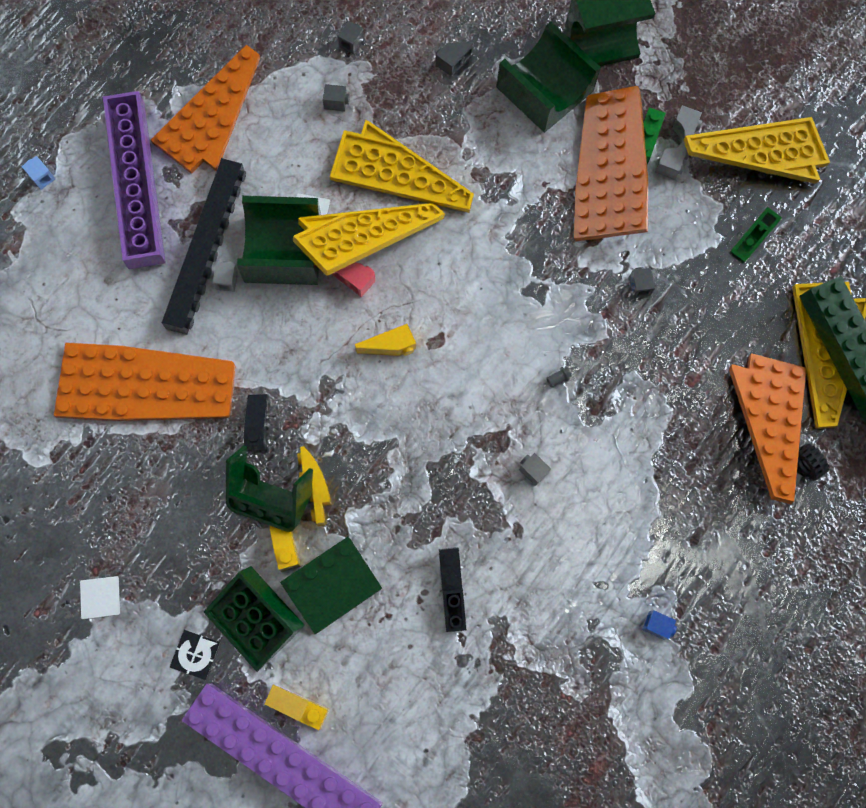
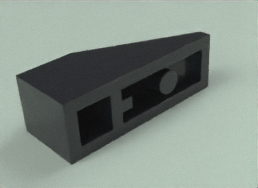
[244,394,268,451]

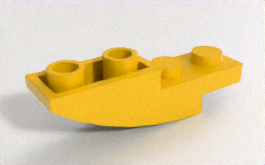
[297,446,331,526]

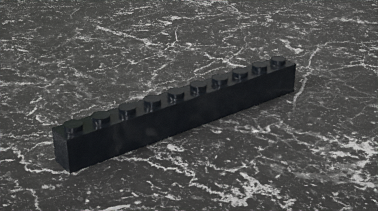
[161,158,246,335]

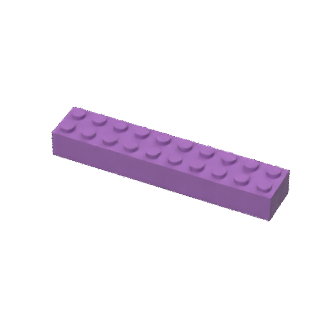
[103,91,166,269]
[181,683,382,808]

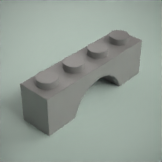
[655,105,702,180]

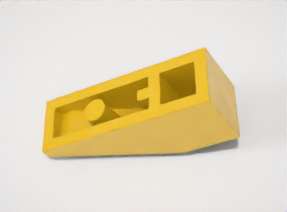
[355,324,416,356]
[269,525,301,572]
[264,684,329,730]

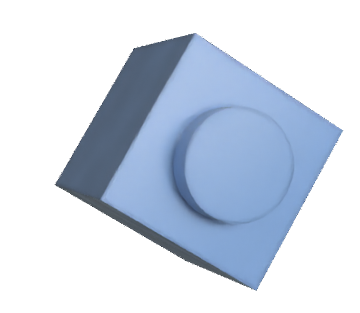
[21,156,55,190]

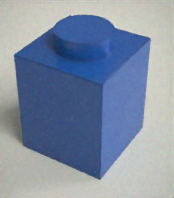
[642,610,677,640]

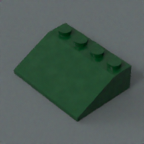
[280,536,383,635]
[204,566,305,672]

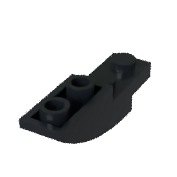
[438,547,467,632]

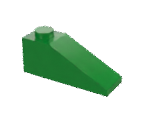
[731,207,782,262]

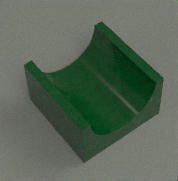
[564,0,655,66]
[496,21,601,133]
[237,195,321,285]

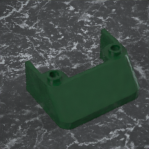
[226,445,313,532]

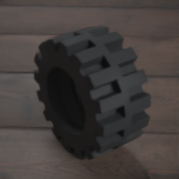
[797,444,829,481]

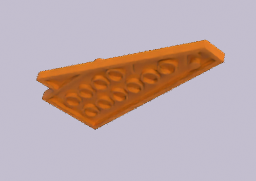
[151,45,260,174]
[729,353,806,505]

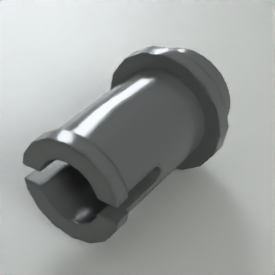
[546,367,572,388]

